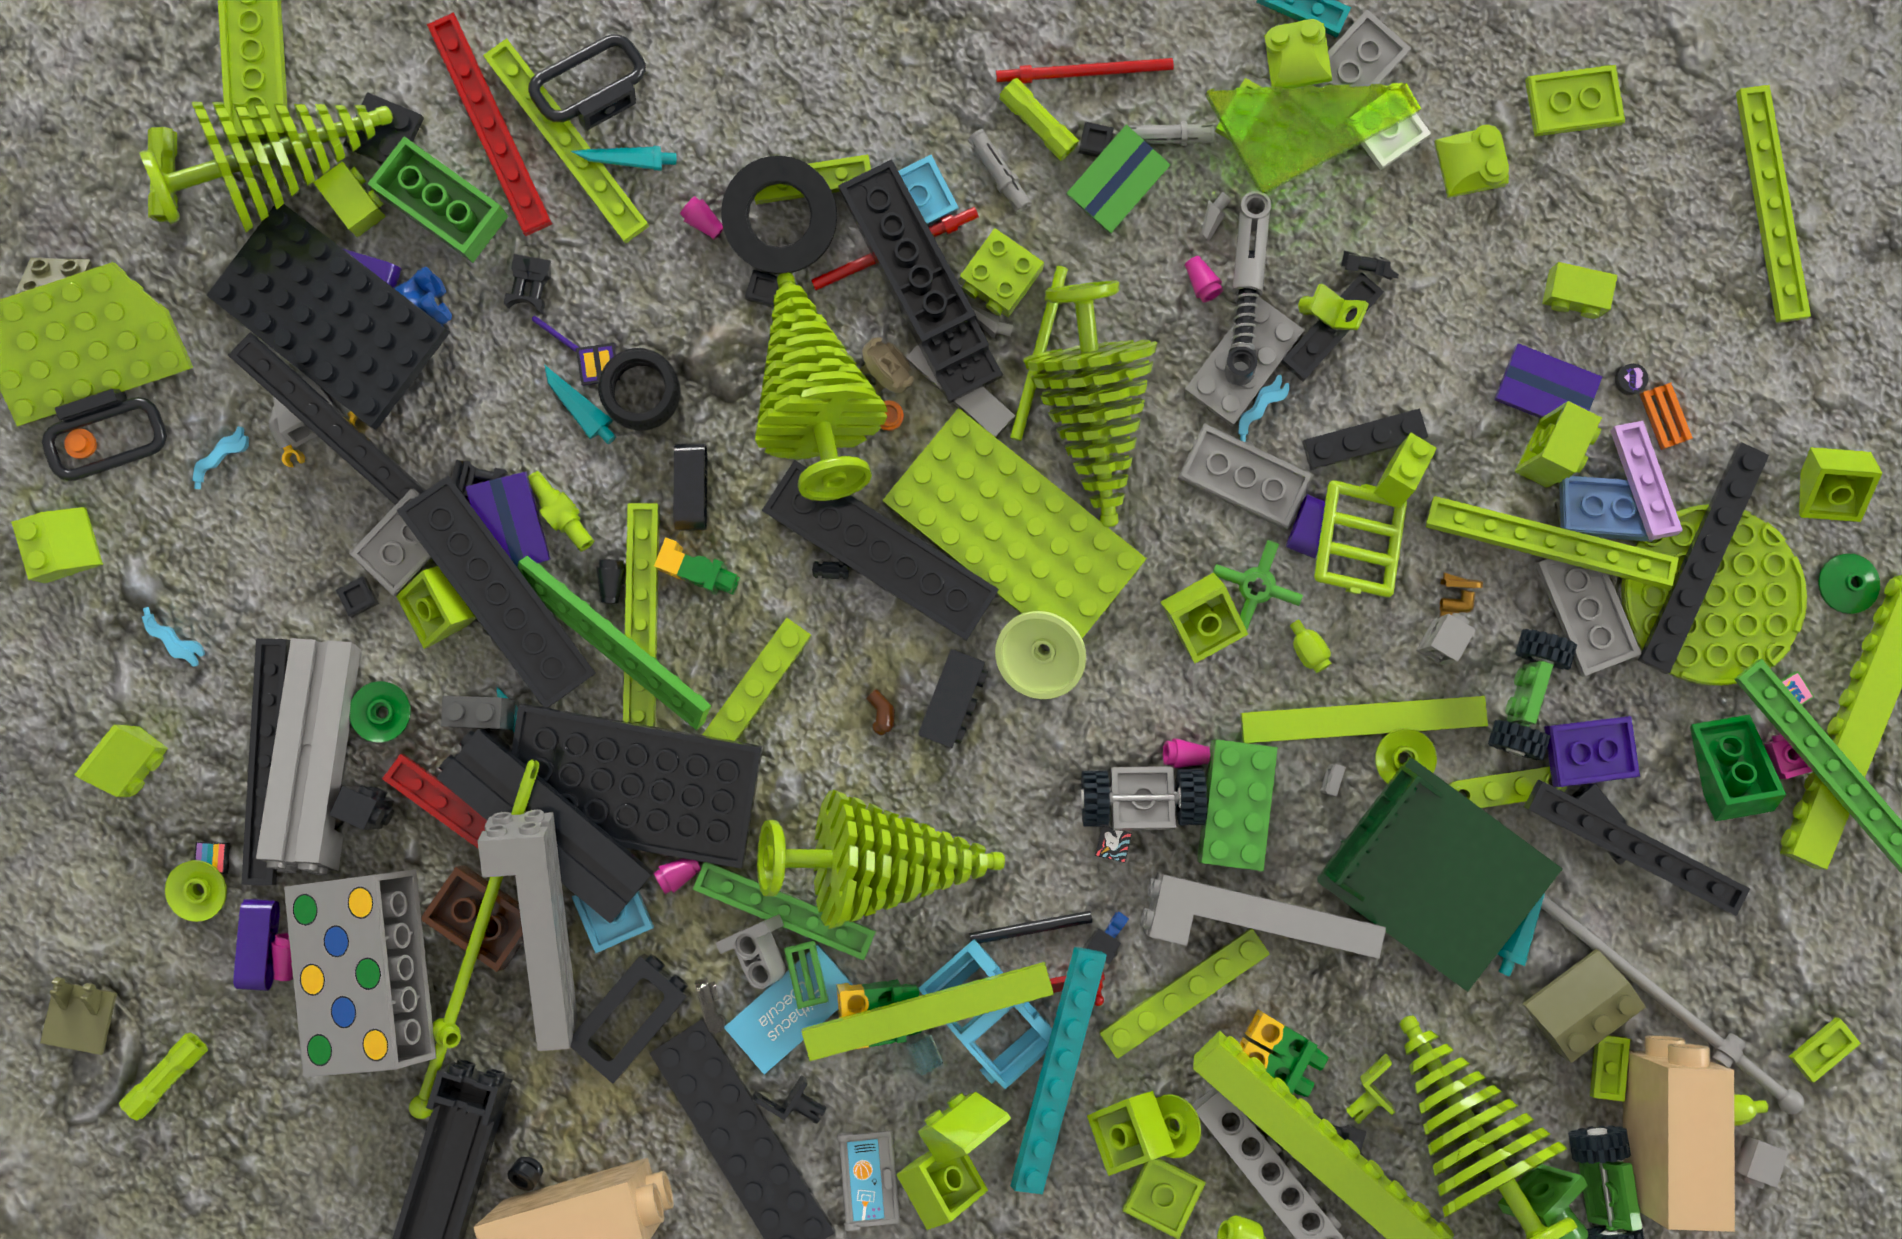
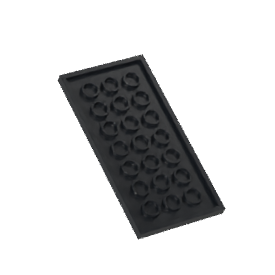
[206,204,450,430]
[512,703,763,869]

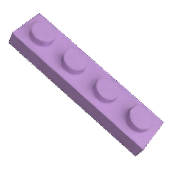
[1610,421,1682,540]

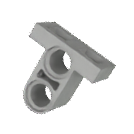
[716,914,786,989]

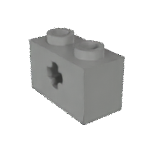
[1416,613,1476,666]

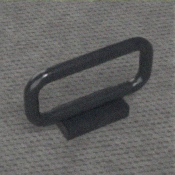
[528,34,646,132]
[42,389,167,481]

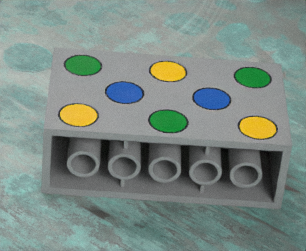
[284,869,436,1077]

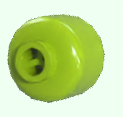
[1217,1215,1266,1239]

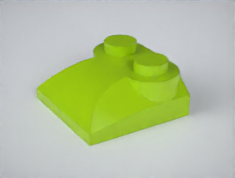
[1264,19,1332,92]
[1434,125,1509,198]

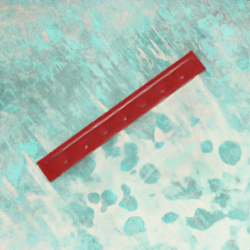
[427,12,552,236]

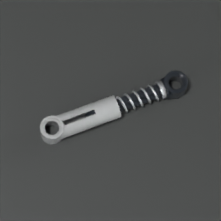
[1225,191,1271,386]

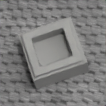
[1320,764,1346,797]

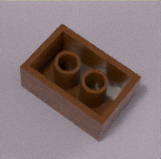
[421,865,524,972]

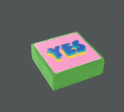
[1780,671,1814,705]

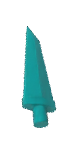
[571,146,677,171]
[544,364,616,444]
[1497,893,1545,977]

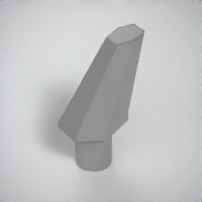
[1202,192,1232,241]
[972,305,1013,338]

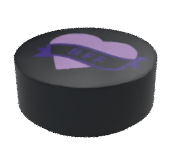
[1615,363,1649,395]

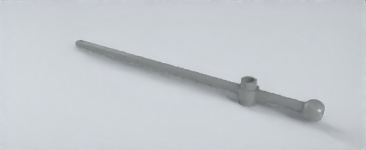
[1541,895,1804,1115]

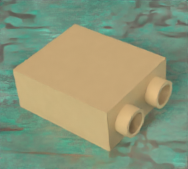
[1623,1036,1735,1232]
[474,1158,674,1239]

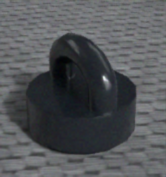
[507,1157,544,1191]

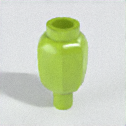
[1289,619,1332,674]
[1734,1094,1768,1126]

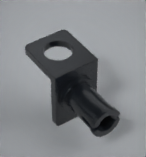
[753,1075,826,1124]

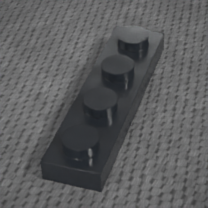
[1281,272,1384,382]
[1302,408,1428,470]

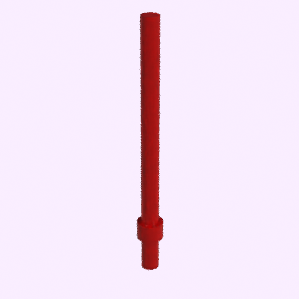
[996,58,1174,84]
[811,207,979,291]

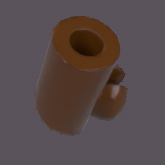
[866,689,895,736]

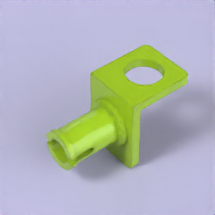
[1298,284,1369,330]
[1346,1054,1395,1124]

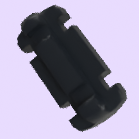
[812,561,849,579]

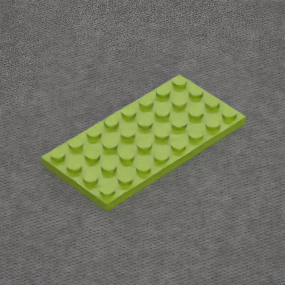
[882,408,1147,638]

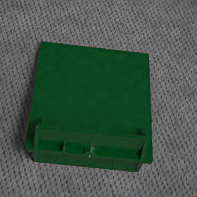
[1317,757,1563,992]

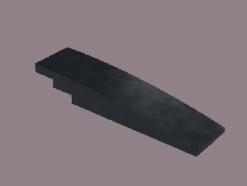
[838,159,1003,404]

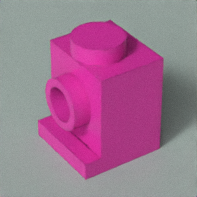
[1764,733,1813,779]

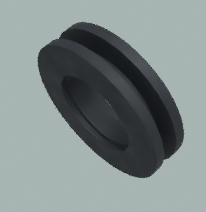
[721,156,837,274]

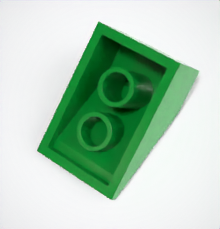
[1690,714,1786,822]

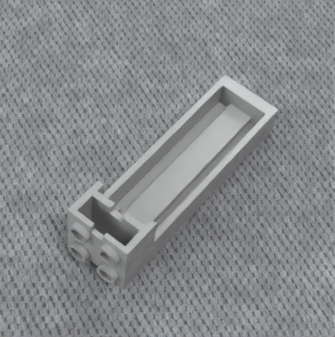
[256,638,361,875]
[478,810,578,1051]
[1140,872,1386,959]

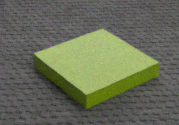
[1122,1158,1206,1239]

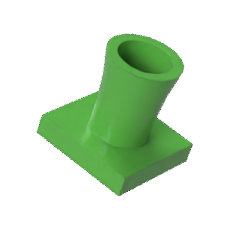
[1498,1164,1588,1239]

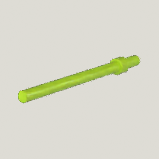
[1010,266,1068,441]

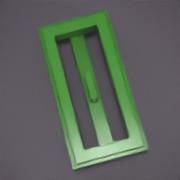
[784,940,829,1009]

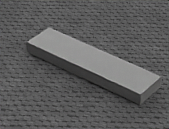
[906,345,1015,437]

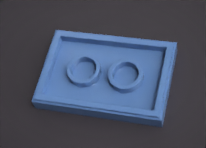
[1559,476,1653,542]

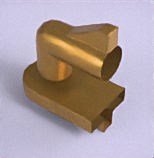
[1439,572,1483,617]

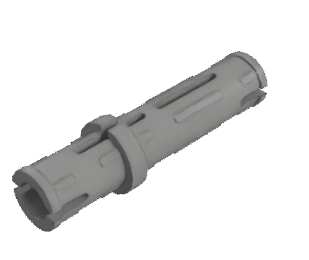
[1124,122,1214,146]
[968,129,1032,214]

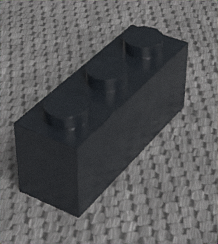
[918,649,988,749]

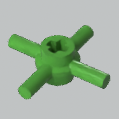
[1213,540,1303,630]

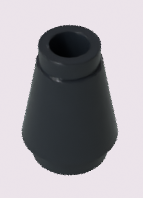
[596,559,626,603]

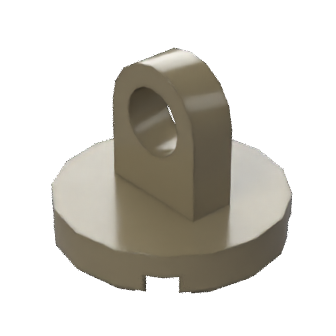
[860,337,914,394]

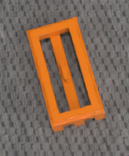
[1639,382,1693,450]

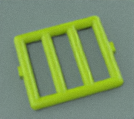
[1314,480,1407,598]

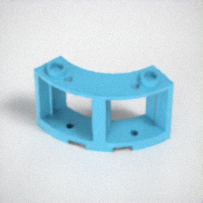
[919,939,1052,1089]

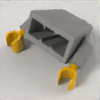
[268,372,358,467]

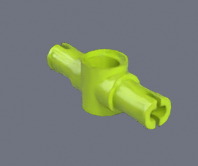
[528,471,595,552]

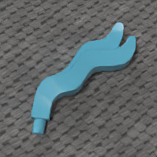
[1238,375,1289,442]
[192,426,249,489]
[142,607,205,667]

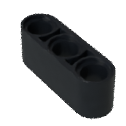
[673,444,708,531]

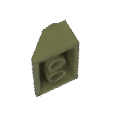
[1523,949,1646,1063]

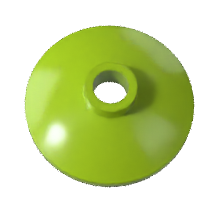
[1375,728,1437,784]
[165,860,227,922]
[1156,1094,1201,1158]

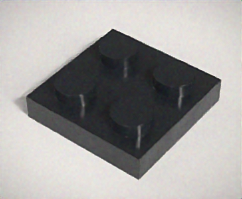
[343,92,424,164]

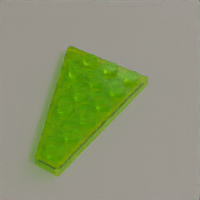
[1205,83,1421,194]

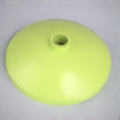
[995,611,1086,699]

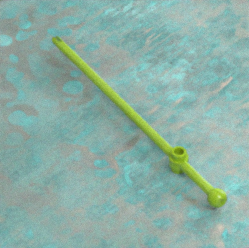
[409,760,540,1119]

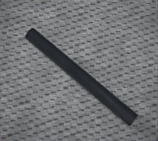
[969,911,1092,944]

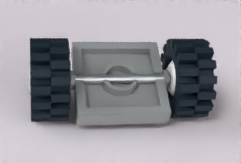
[1081,767,1207,831]

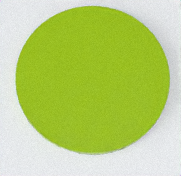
[1621,504,1807,686]

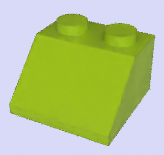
[1799,447,1882,522]
[11,507,103,584]
[396,566,476,649]
[1160,573,1249,664]
[74,724,168,797]
[1087,1091,1175,1176]
[918,1092,1011,1164]
[896,1151,988,1230]

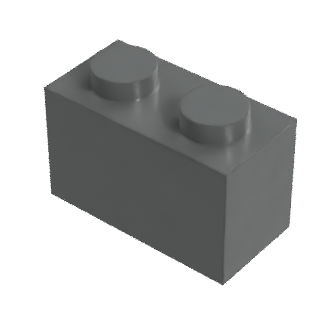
[441,696,515,730]

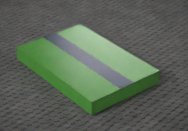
[1066,124,1171,234]

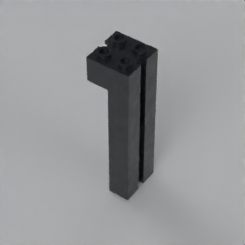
[437,729,654,923]
[392,1059,513,1239]

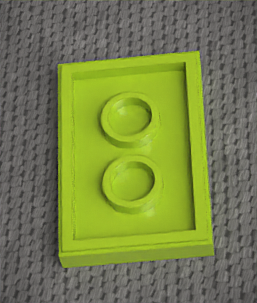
[1525,65,1625,137]

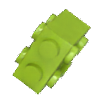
[959,228,1044,318]

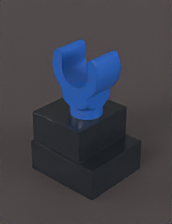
[1083,911,1129,965]

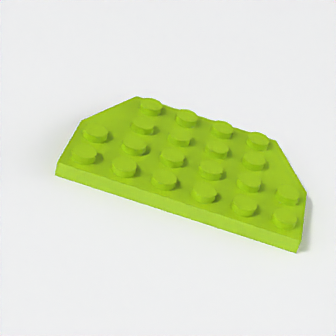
[0,262,193,427]

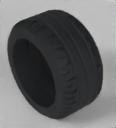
[598,348,681,431]

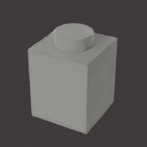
[1735,1135,1788,1189]

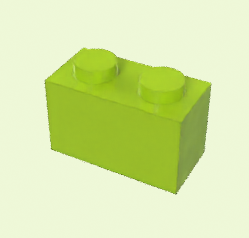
[313,161,386,238]
[1542,262,1618,319]
[1373,433,1437,509]

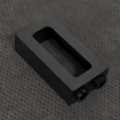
[570,953,691,1084]

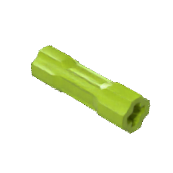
[999,78,1079,161]
[148,127,178,222]
[119,1032,208,1121]

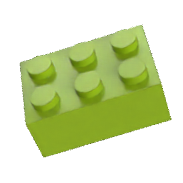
[1515,401,1602,488]

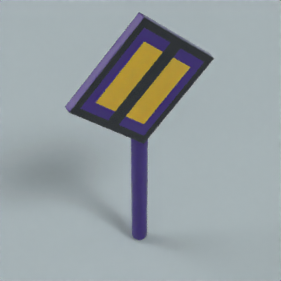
[532,316,620,386]

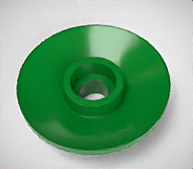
[1818,553,1880,614]
[349,681,411,743]

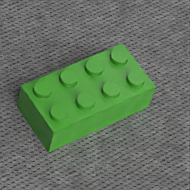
[368,136,509,263]
[1197,739,1278,871]

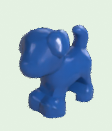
[395,267,452,325]

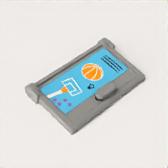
[837,1130,900,1231]

